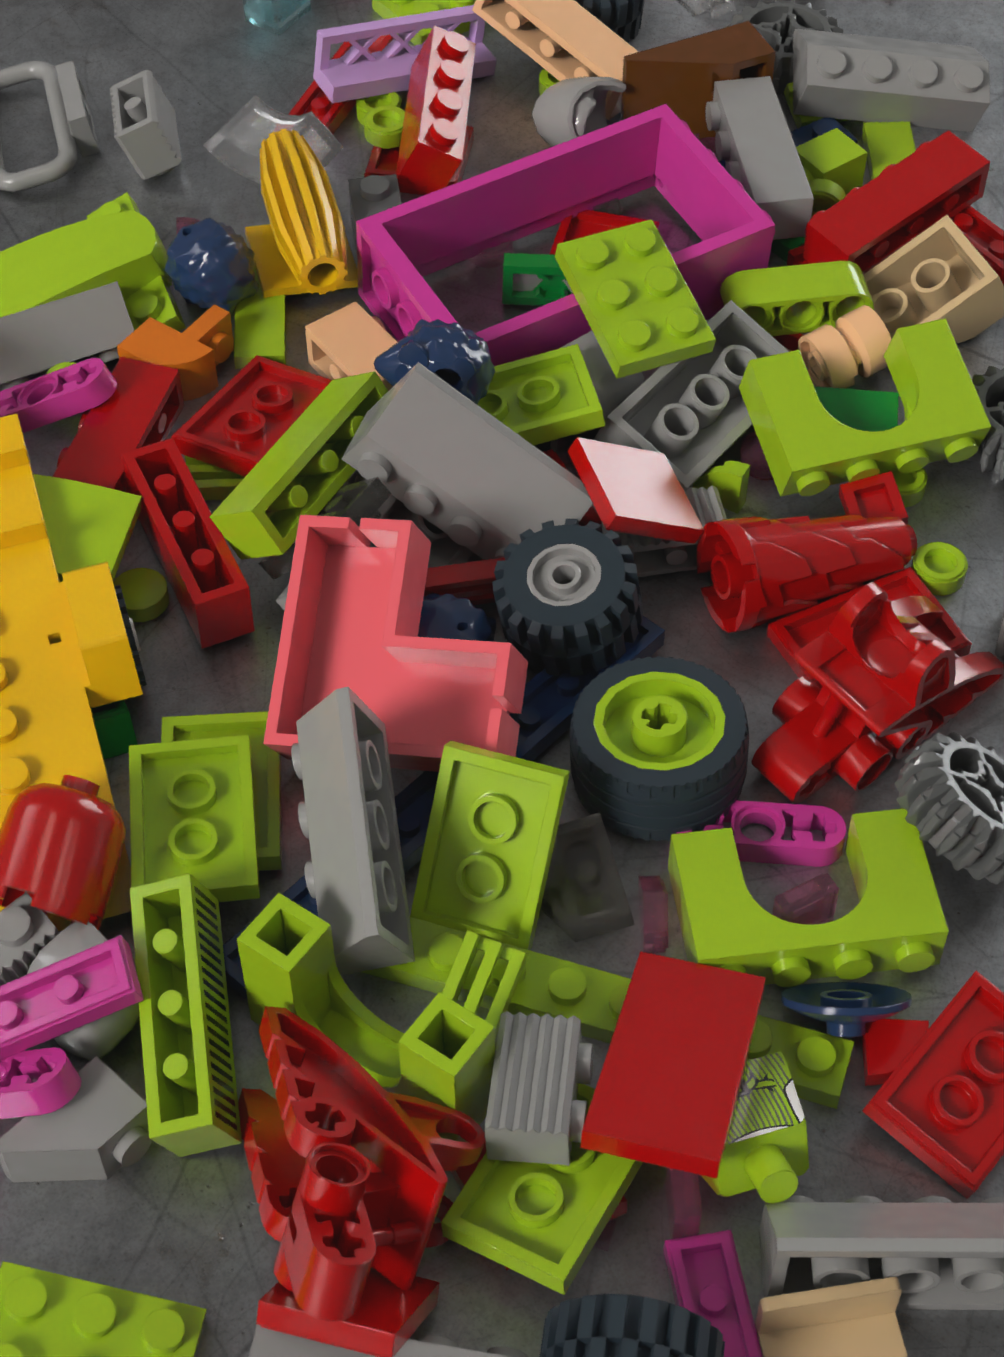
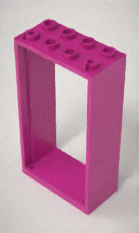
[356,104,775,366]

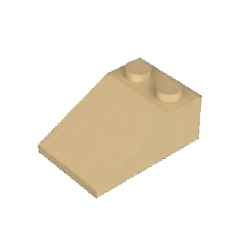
[863,215,1004,344]

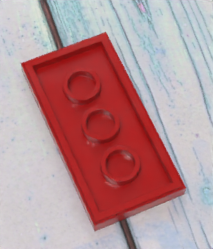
[580,951,766,1179]

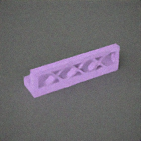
[313,5,497,103]

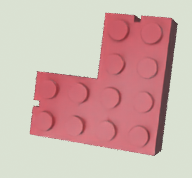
[263,515,528,772]

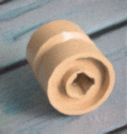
[798,305,892,389]

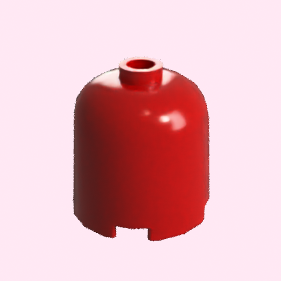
[0,775,126,931]

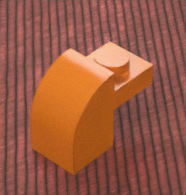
[117,304,234,401]

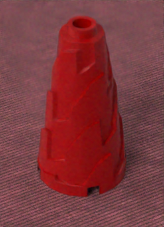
[697,514,917,633]

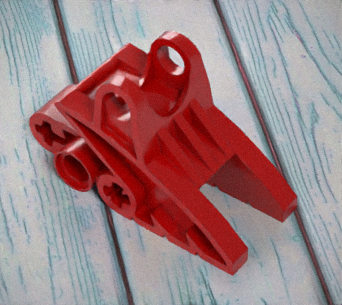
[751,581,1004,804]
[238,1006,486,1322]

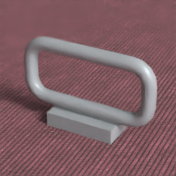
[0,60,100,192]

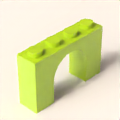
[739,318,991,497]
[668,808,949,987]
[237,893,495,1142]

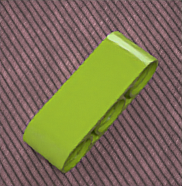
[720,261,874,336]

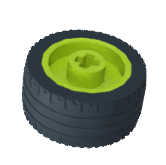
[569,656,749,841]

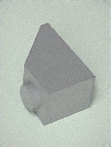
[0,1056,152,1183]

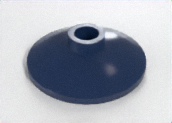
[781,982,912,1037]

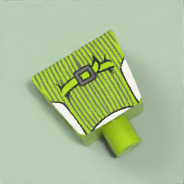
[701,1051,809,1203]

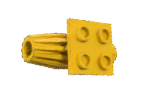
[245,129,358,298]

